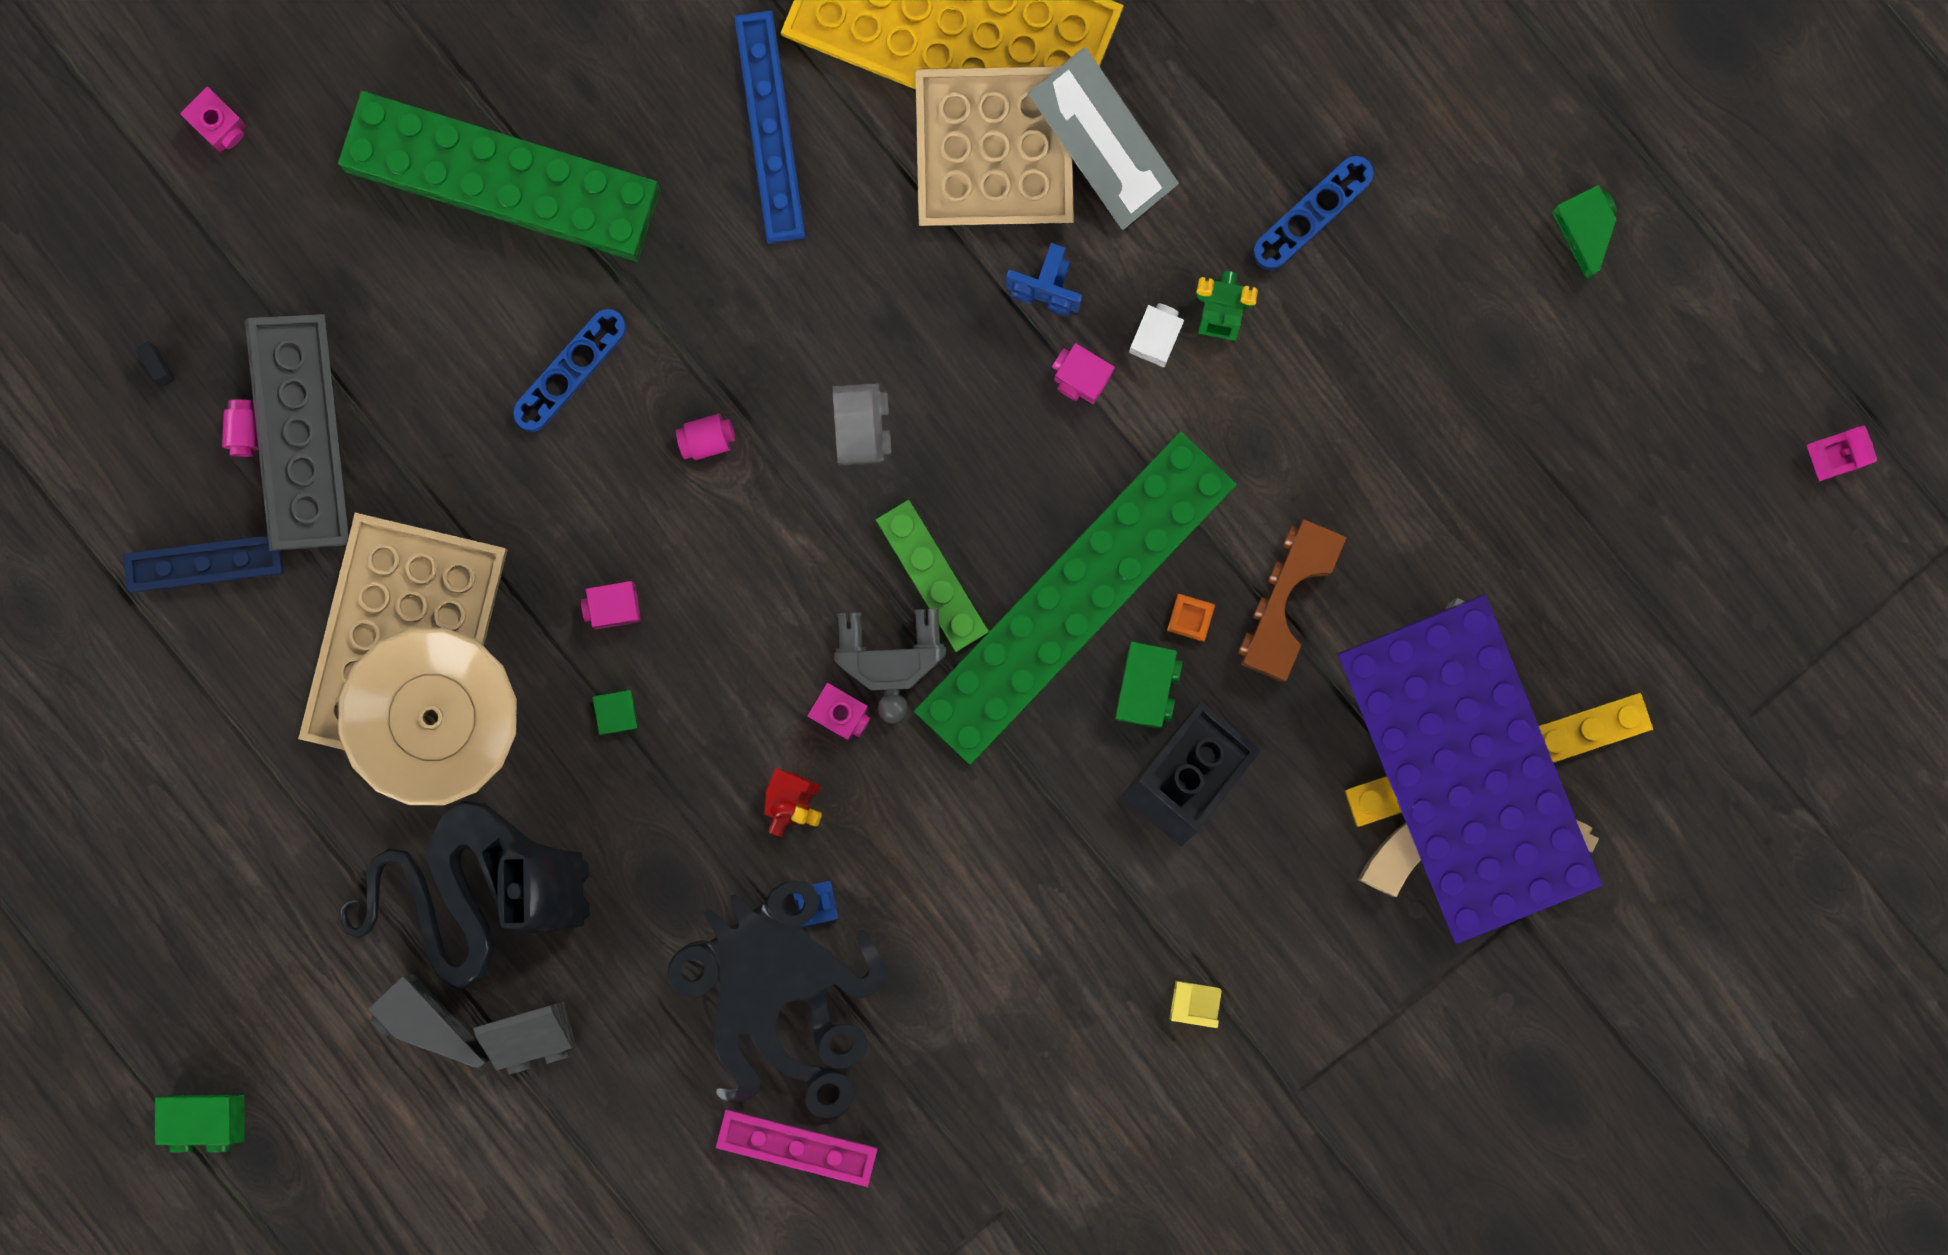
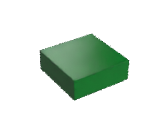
[593,690,639,735]

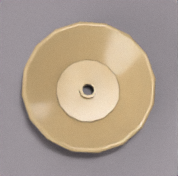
[338,628,517,805]

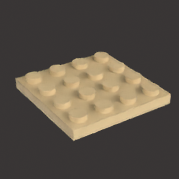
[915,66,1074,226]

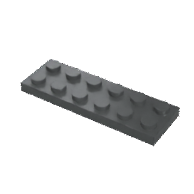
[245,314,349,551]

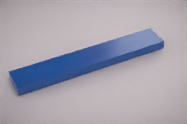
[734,10,806,244]

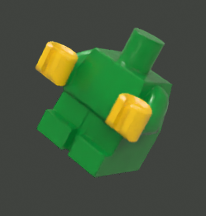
[1196,271,1258,341]

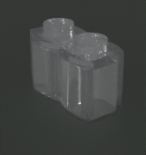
[832,383,891,466]

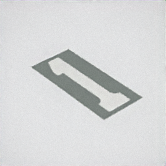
[1027,47,1179,231]

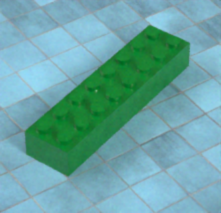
[338,91,661,262]

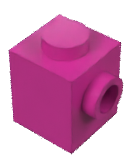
[180,87,247,153]
[1052,343,1115,405]
[808,683,871,741]

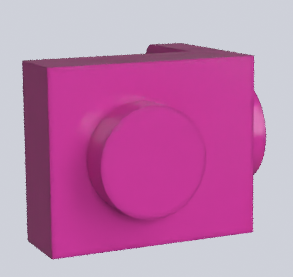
[1806,425,1877,482]

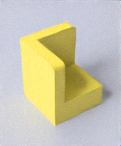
[1169,981,1222,1028]

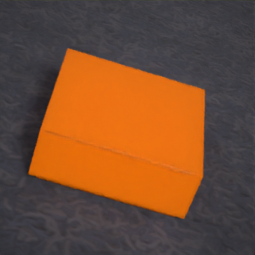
[1167,594,1215,642]

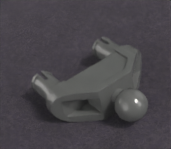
[834,609,946,724]

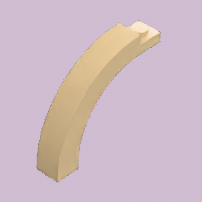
[1358,820,1599,897]

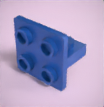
[1005,243,1083,316]

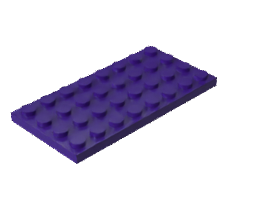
[1337,594,1603,944]

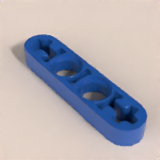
[1253,156,1374,271]
[513,309,627,432]

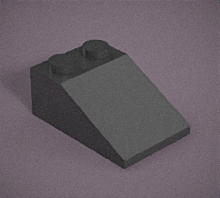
[368,974,491,1068]
[473,1002,576,1075]

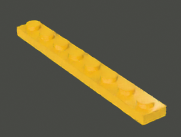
[1344,693,1653,827]

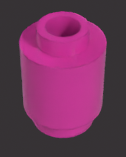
[222,400,258,457]
[676,413,736,460]

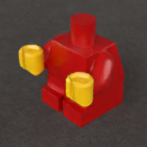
[764,768,822,837]

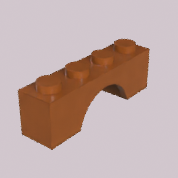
[1238,519,1347,683]

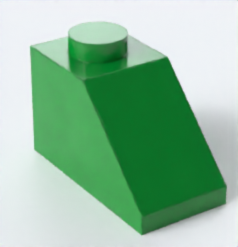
[1552,185,1617,280]

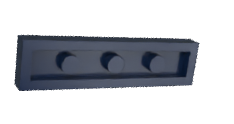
[123,536,284,593]

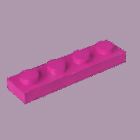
[716,1109,878,1187]

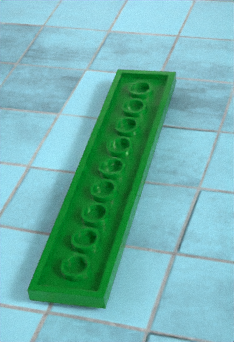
[914,431,1237,765]

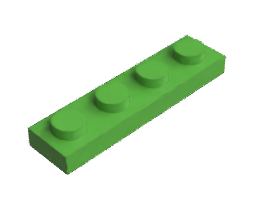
[876,500,989,653]

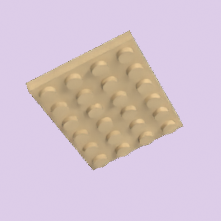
[298,513,507,750]

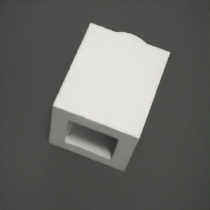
[1129,303,1184,367]

